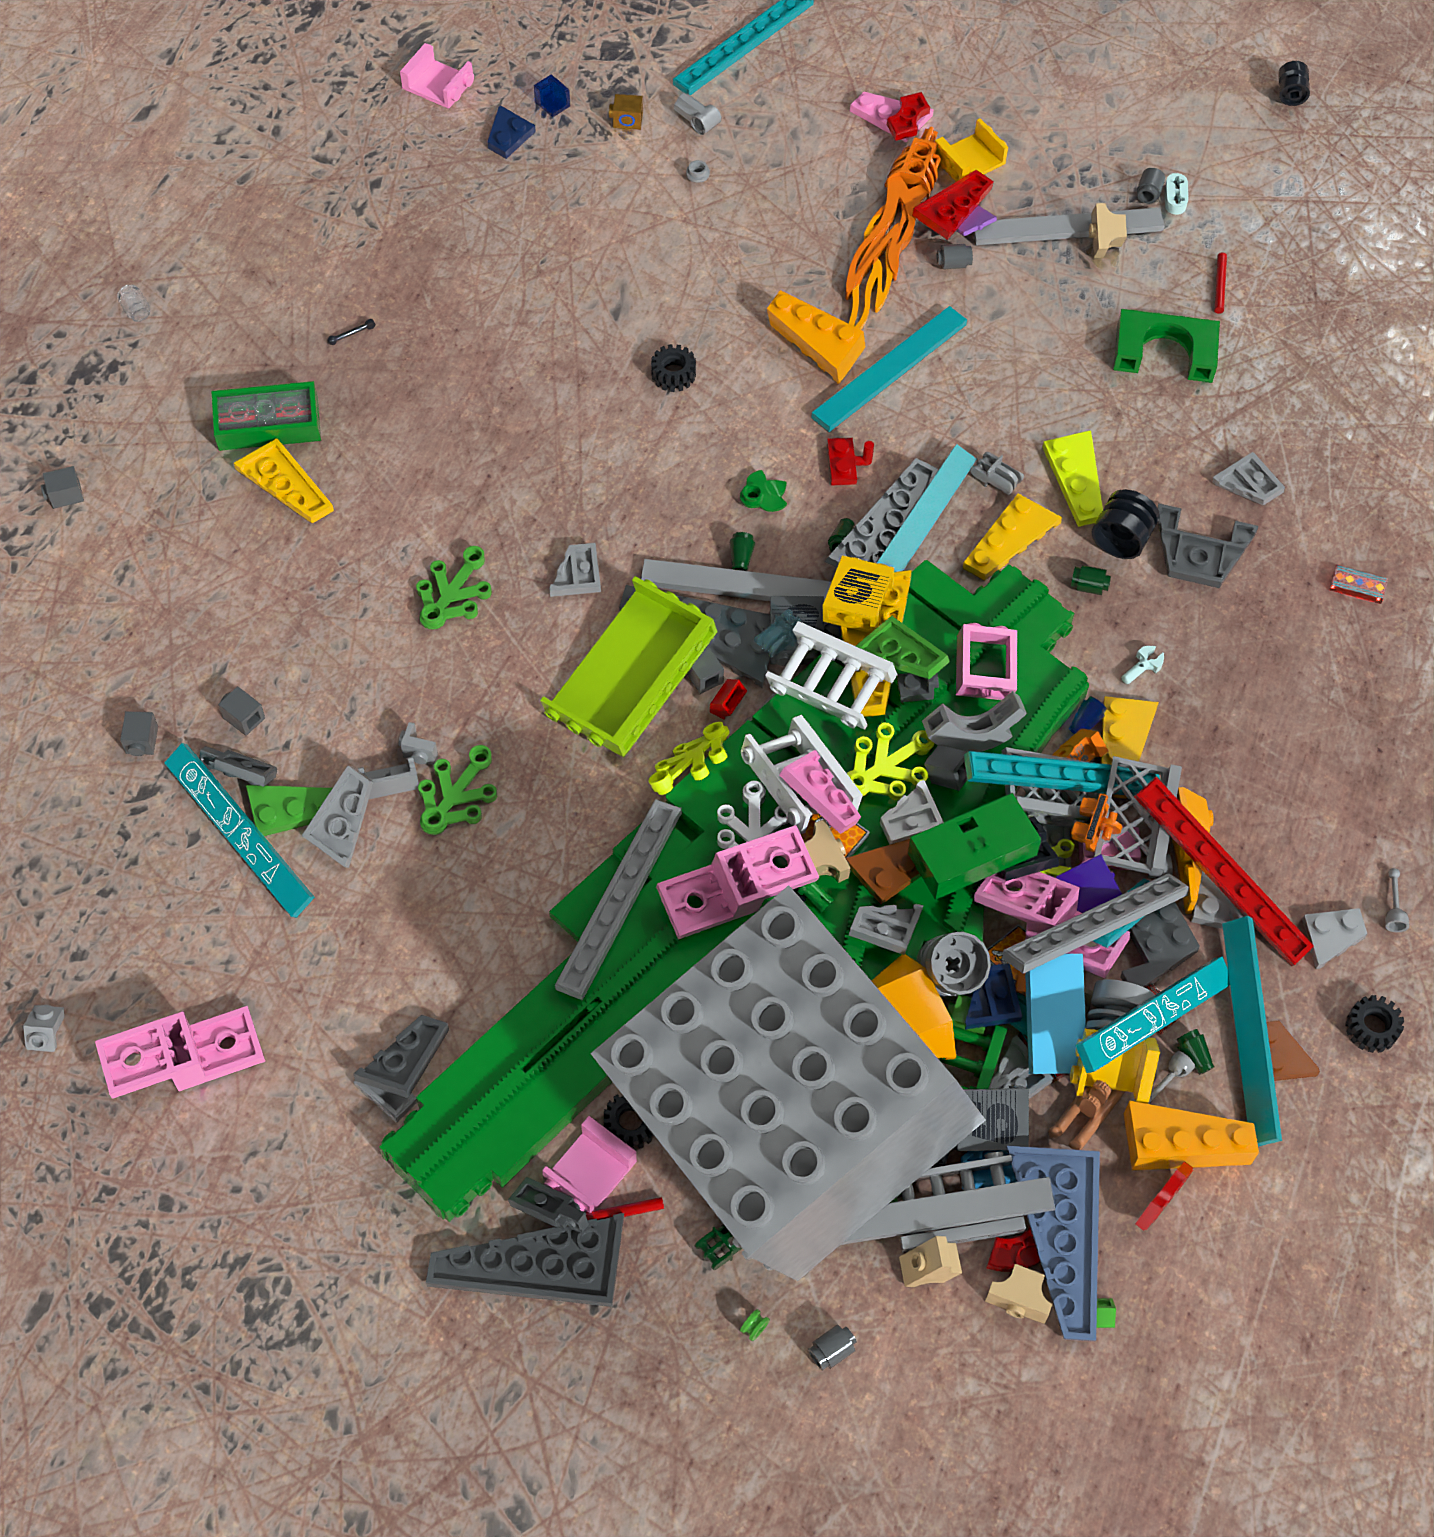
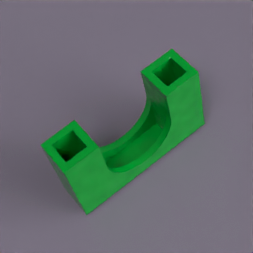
[1113,309,1220,383]

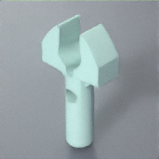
[1121,646,1164,684]

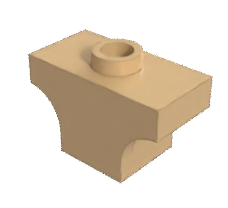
[1089,203,1127,258]
[804,819,850,883]
[899,1236,962,1287]
[985,1264,1052,1324]

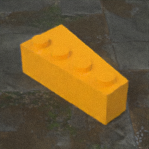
[767,290,866,384]
[1123,1101,1259,1171]

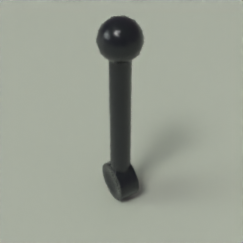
[327,319,376,345]

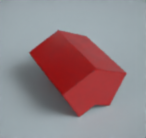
[710,679,747,720]

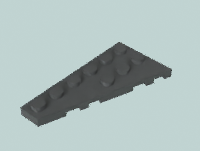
[619,585,771,688]
[426,1213,624,1307]

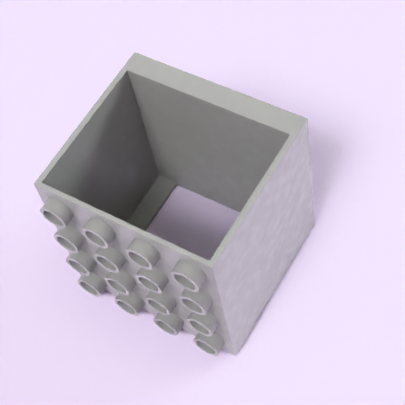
[591,885,986,1281]

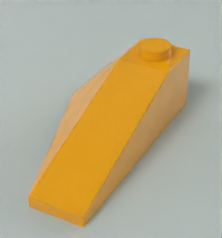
[1172,787,1213,914]

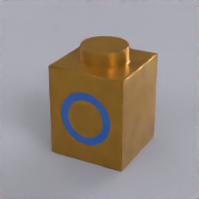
[609,94,643,130]

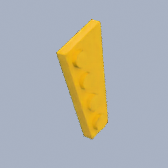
[233,438,334,523]
[963,493,1062,581]
[1100,696,1159,799]

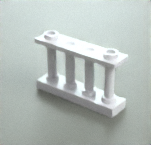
[765,621,897,730]
[741,715,863,835]

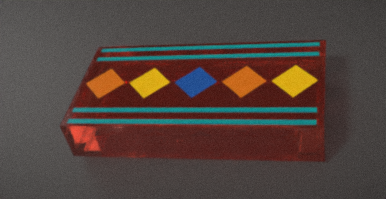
[1329,565,1388,604]

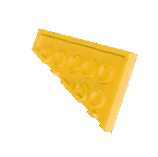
[840,570,912,717]

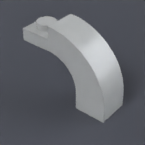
[922,691,1027,752]

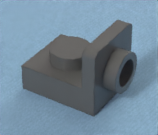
[897,673,939,703]

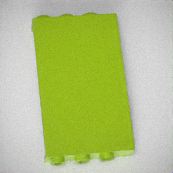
[540,576,717,758]

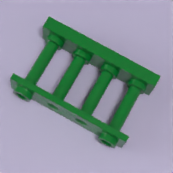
[938,1025,1007,1089]

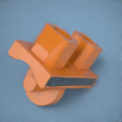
[1071,794,1123,852]

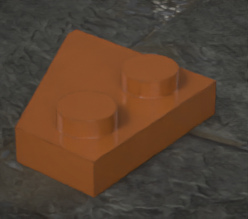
[1267,1020,1320,1081]

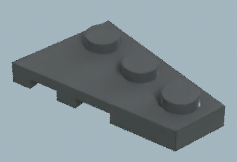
[354,1015,449,1098]

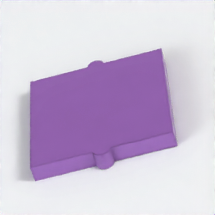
[956,205,997,236]

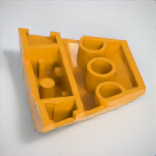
[872,954,956,1060]

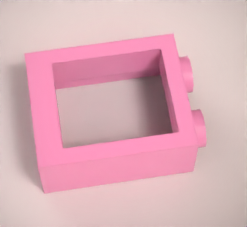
[956,623,1017,700]

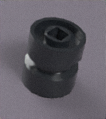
[1278,61,1310,106]

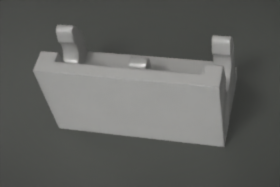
[358,757,419,799]

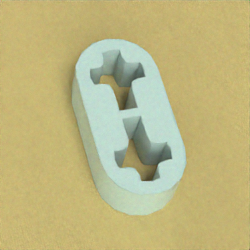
[1164,173,1188,215]

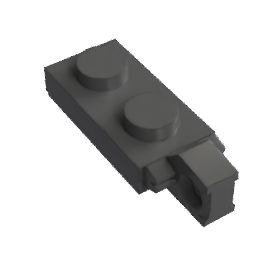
[199,746,277,787]
[508,1177,590,1233]

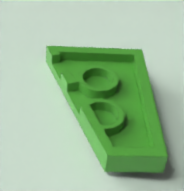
[856,616,949,679]
[246,785,333,836]

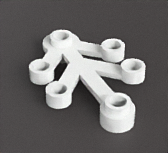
[717,781,789,849]

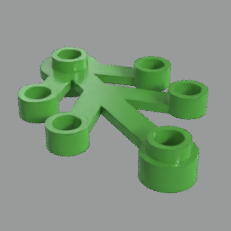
[416,546,492,629]
[418,745,497,835]

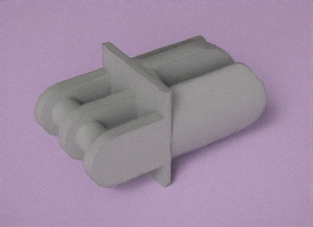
[970,452,1024,495]

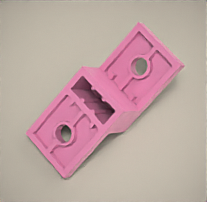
[656,825,819,939]
[974,872,1130,978]
[95,1006,265,1099]

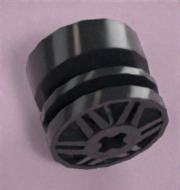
[1091,489,1160,560]

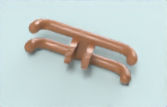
[1048,1080,1126,1150]

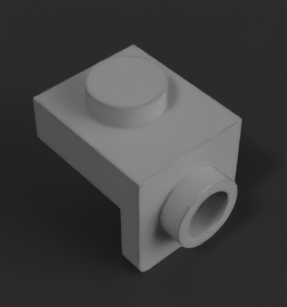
[398,722,438,765]
[23,1005,65,1052]

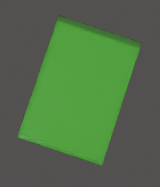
[1096,1298,1116,1328]

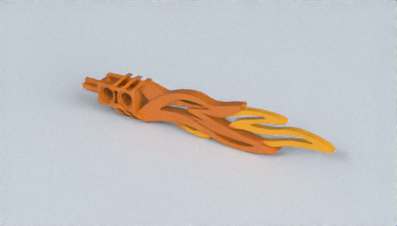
[845,127,941,330]

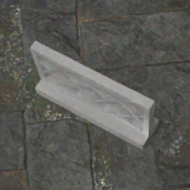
[1002,747,1110,828]
[1094,756,1182,879]

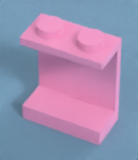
[400,43,474,109]
[542,1116,637,1213]

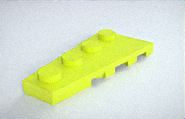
[1042,430,1103,527]

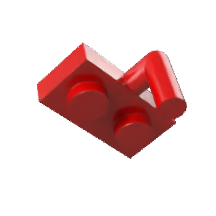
[827,437,874,486]

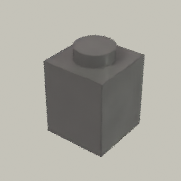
[41,466,84,509]
[687,645,724,694]
[218,686,265,736]
[120,711,158,756]
[924,745,967,791]

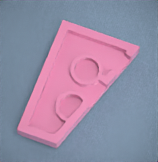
[850,92,934,143]
[779,750,861,834]

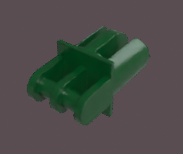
[694,1224,742,1270]

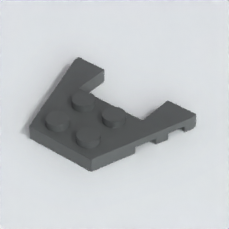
[1157,504,1258,588]
[1120,902,1200,988]

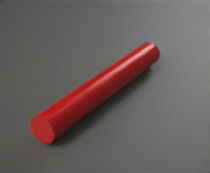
[1214,252,1227,314]
[585,1197,664,1220]

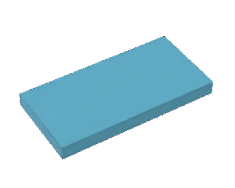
[1025,954,1086,1074]

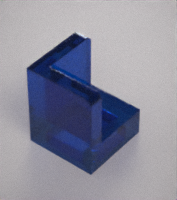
[534,74,570,117]

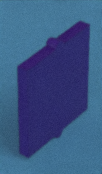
[1056,854,1123,913]

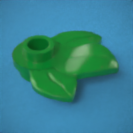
[740,470,787,512]

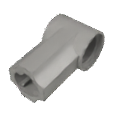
[674,93,722,135]

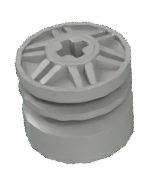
[916,932,991,997]
[1086,979,1155,1030]

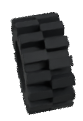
[651,344,696,392]
[1345,995,1404,1053]
[604,1094,655,1149]

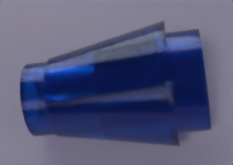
[1068,696,1107,734]

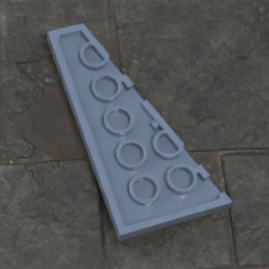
[1006,1146,1100,1342]

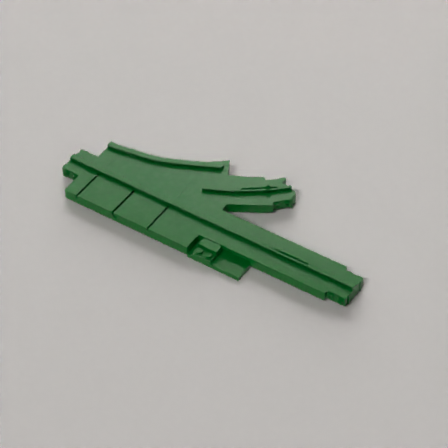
[379,560,1089,1222]

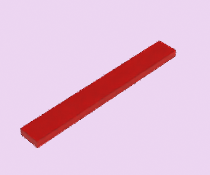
[1134,776,1314,966]

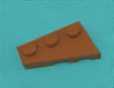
[846,839,921,905]

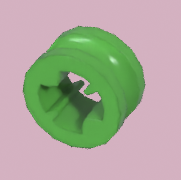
[740,1309,770,1341]

